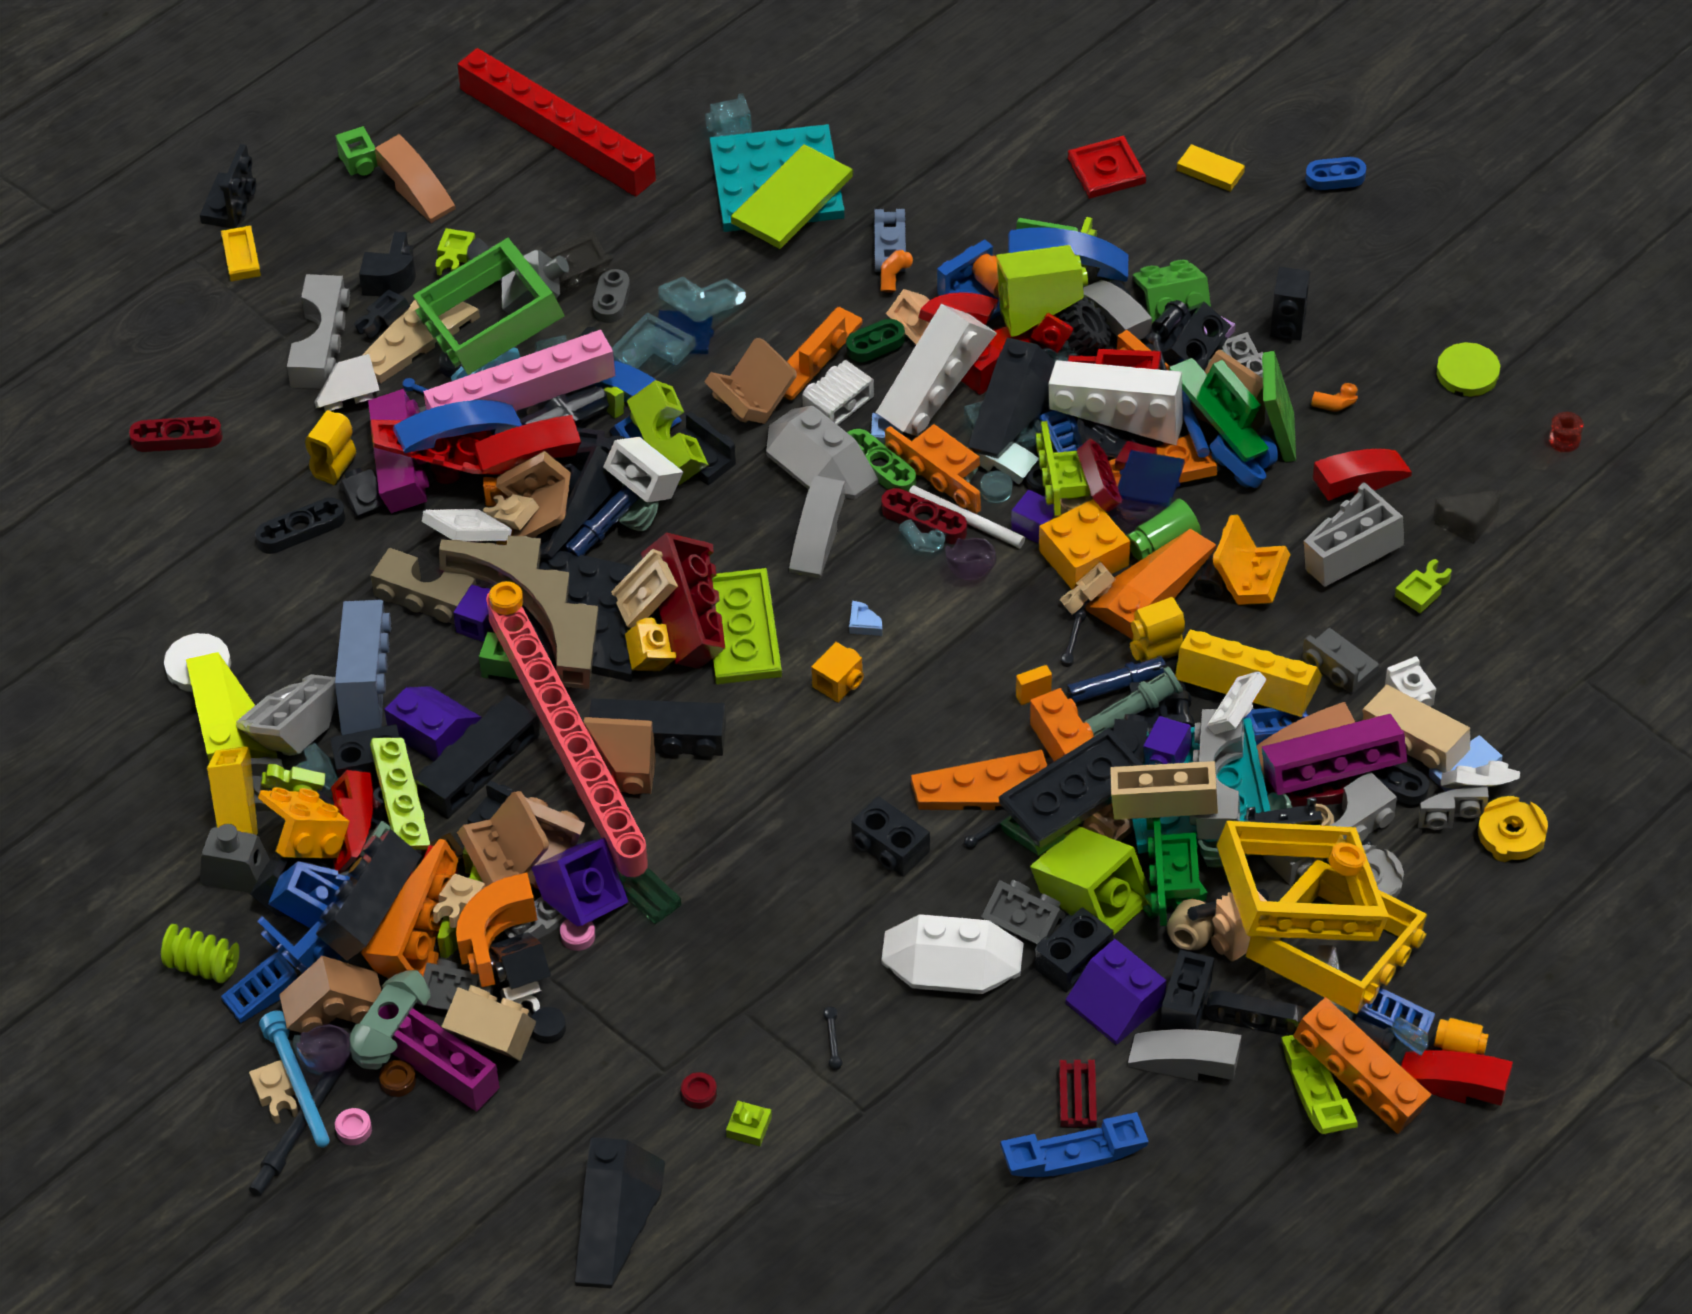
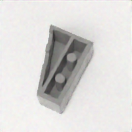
[1304,482,1404,587]

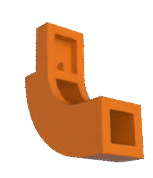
[456,873,538,987]

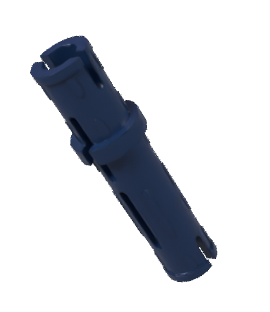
[564,485,641,557]
[1066,656,1166,704]

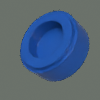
[1253,435,1278,469]

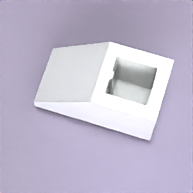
[314,354,379,412]

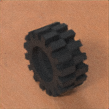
[1055,296,1111,356]

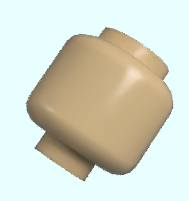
[1167,899,1214,951]

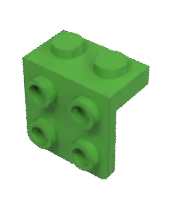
[1133,260,1211,323]

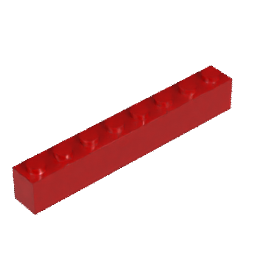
[457,48,656,197]

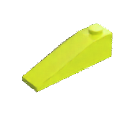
[186,652,277,763]

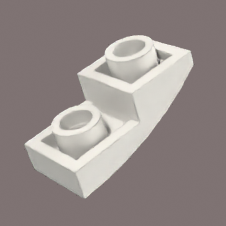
[1440,761,1520,789]

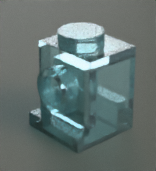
[705,93,752,137]

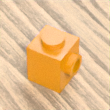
[811,642,864,703]

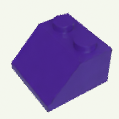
[384,686,482,761]
[531,838,629,927]
[1065,939,1166,1045]

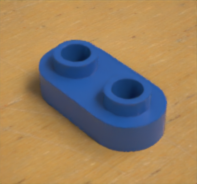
[1305,157,1366,190]
[1210,435,1266,488]

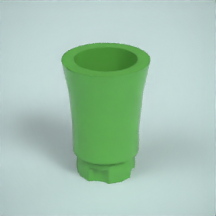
[1126,498,1201,561]

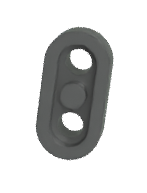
[593,269,630,323]

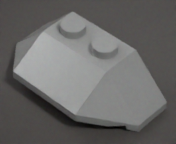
[766,405,878,500]
[236,674,337,756]

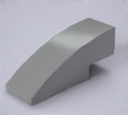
[1083,280,1152,340]
[789,475,845,579]
[1128,1029,1241,1081]

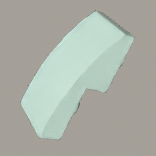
[967,443,1039,484]

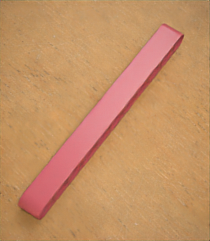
[486,593,648,877]

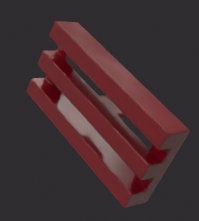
[1059,1060,1097,1127]

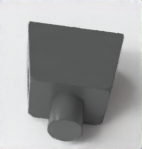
[502,250,569,315]
[200,824,270,893]

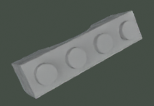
[287,274,350,389]
[1190,709,1244,839]
[1263,772,1397,885]

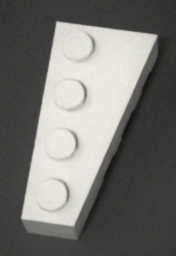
[876,304,997,436]
[1048,360,1183,445]

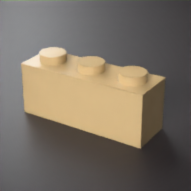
[1363,684,1470,773]
[1111,761,1218,820]

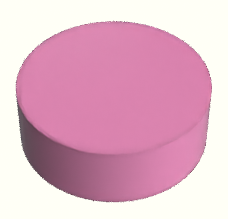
[560,919,595,951]
[335,1108,372,1145]

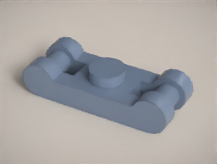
[875,209,906,272]

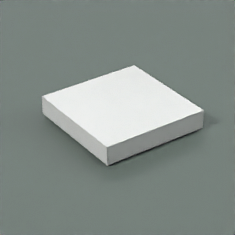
[422,509,512,541]

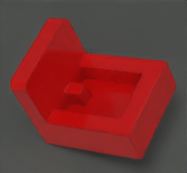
[1031,313,1073,353]

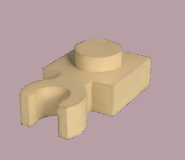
[483,494,539,530]
[1060,562,1116,614]
[433,874,486,928]
[249,1060,298,1124]

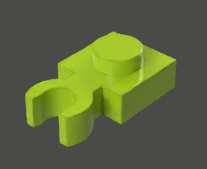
[436,228,476,275]
[1395,559,1452,613]
[261,764,325,792]

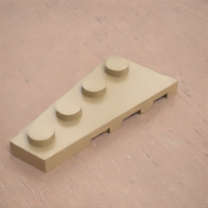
[362,300,480,383]

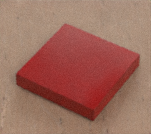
[1068,136,1146,199]

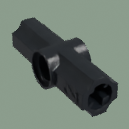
[520,384,609,428]

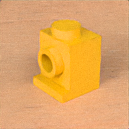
[625,618,676,671]

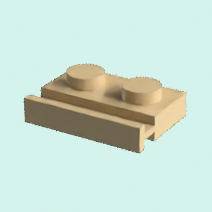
[611,549,678,628]

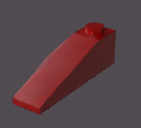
[370,419,505,474]

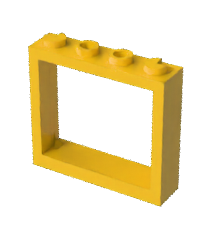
[1216,821,1389,941]
[1246,859,1427,1014]

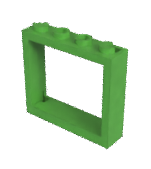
[413,238,565,375]

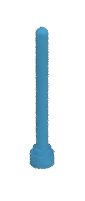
[259,1011,330,1148]

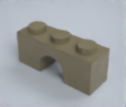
[370,548,477,624]

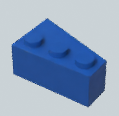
[268,861,362,953]

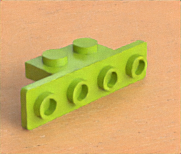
[1035,421,1090,516]
[370,738,430,850]

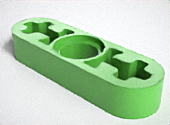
[847,429,916,492]

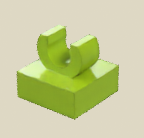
[726,1101,772,1146]

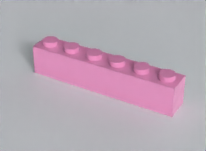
[423,330,616,411]

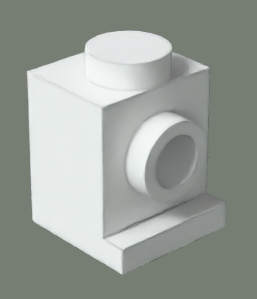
[1385,656,1436,706]

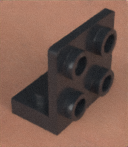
[200,144,257,228]

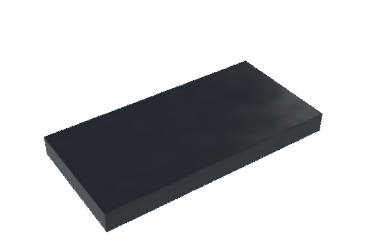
[999,728,1143,848]

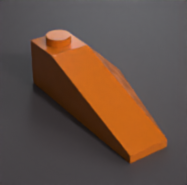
[1085,529,1217,640]
[361,839,458,979]

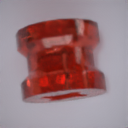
[1549,412,1583,452]

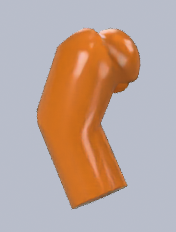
[881,250,913,293]
[1311,383,1358,412]

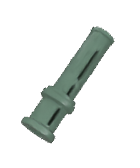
[1084,666,1183,737]

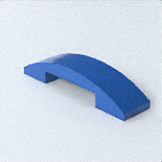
[1008,227,1128,282]
[393,400,522,453]
[1000,1112,1149,1177]

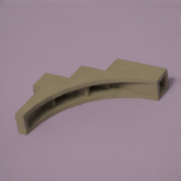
[439,535,598,689]

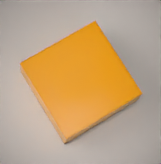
[1016,665,1052,705]

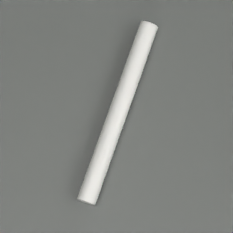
[909,485,1025,549]

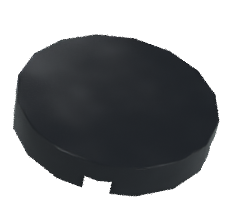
[1073,418,1137,461]

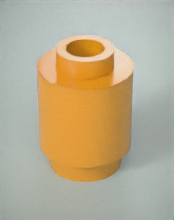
[1434,1018,1489,1055]

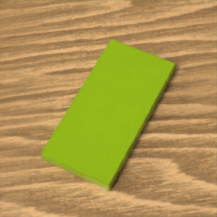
[731,144,853,249]
[712,568,782,684]

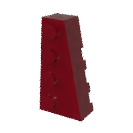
[641,532,726,669]

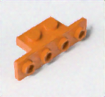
[784,307,862,400]
[885,424,981,514]

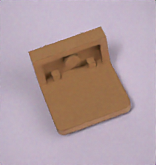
[705,338,797,424]
[496,451,571,538]
[457,791,549,886]
[525,797,585,889]

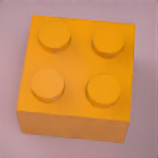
[1039,499,1130,590]

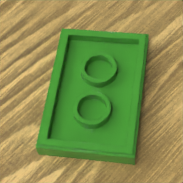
[1262,351,1296,462]

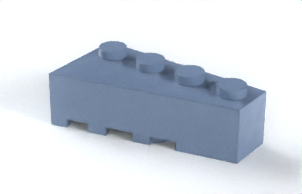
[335,600,391,735]

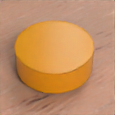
[489,581,523,615]
[1328,843,1366,876]

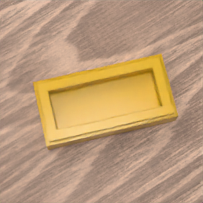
[1177,144,1245,192]
[221,226,261,281]

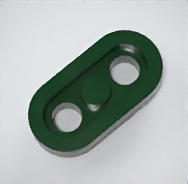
[846,319,905,362]

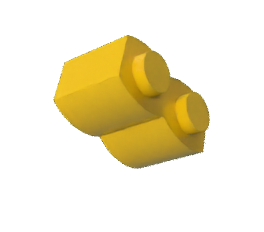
[305,410,356,485]
[1130,597,1185,662]

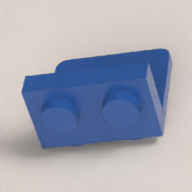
[937,239,1001,323]
[257,916,351,974]

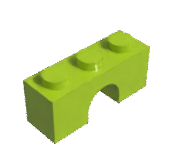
[627,380,708,485]

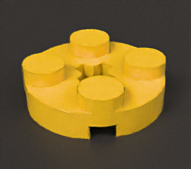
[1478,796,1548,862]

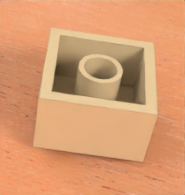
[442,985,536,1061]

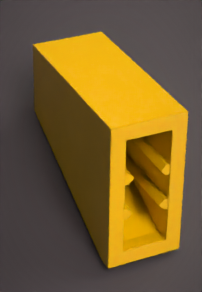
[207,746,258,835]

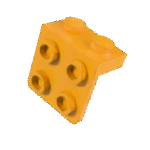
[1213,515,1291,605]
[258,787,350,858]

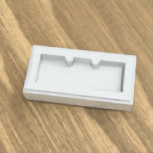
[1207,672,1267,734]

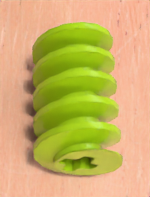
[161,924,240,983]

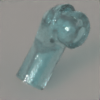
[898,519,945,552]

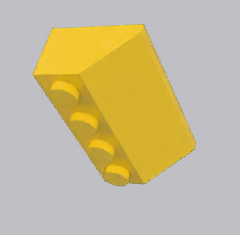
[1175,629,1322,717]

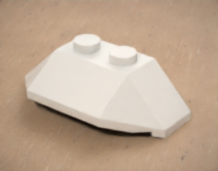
[881,914,1024,994]

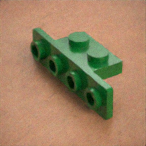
[1169,358,1269,462]
[1146,817,1201,926]

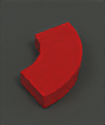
[918,292,999,325]

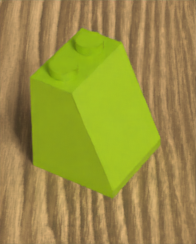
[996,245,1088,337]
[1030,825,1150,935]

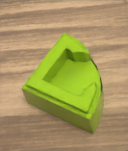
[603,386,624,418]

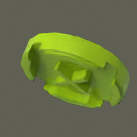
[1436,342,1500,397]

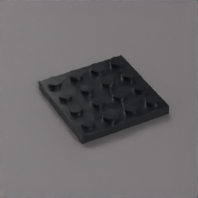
[523,550,660,682]

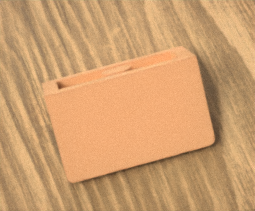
[886,289,930,345]

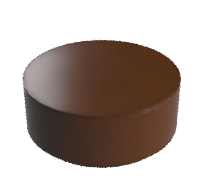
[379,1060,416,1097]

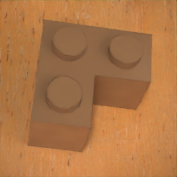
[279,956,381,1037]

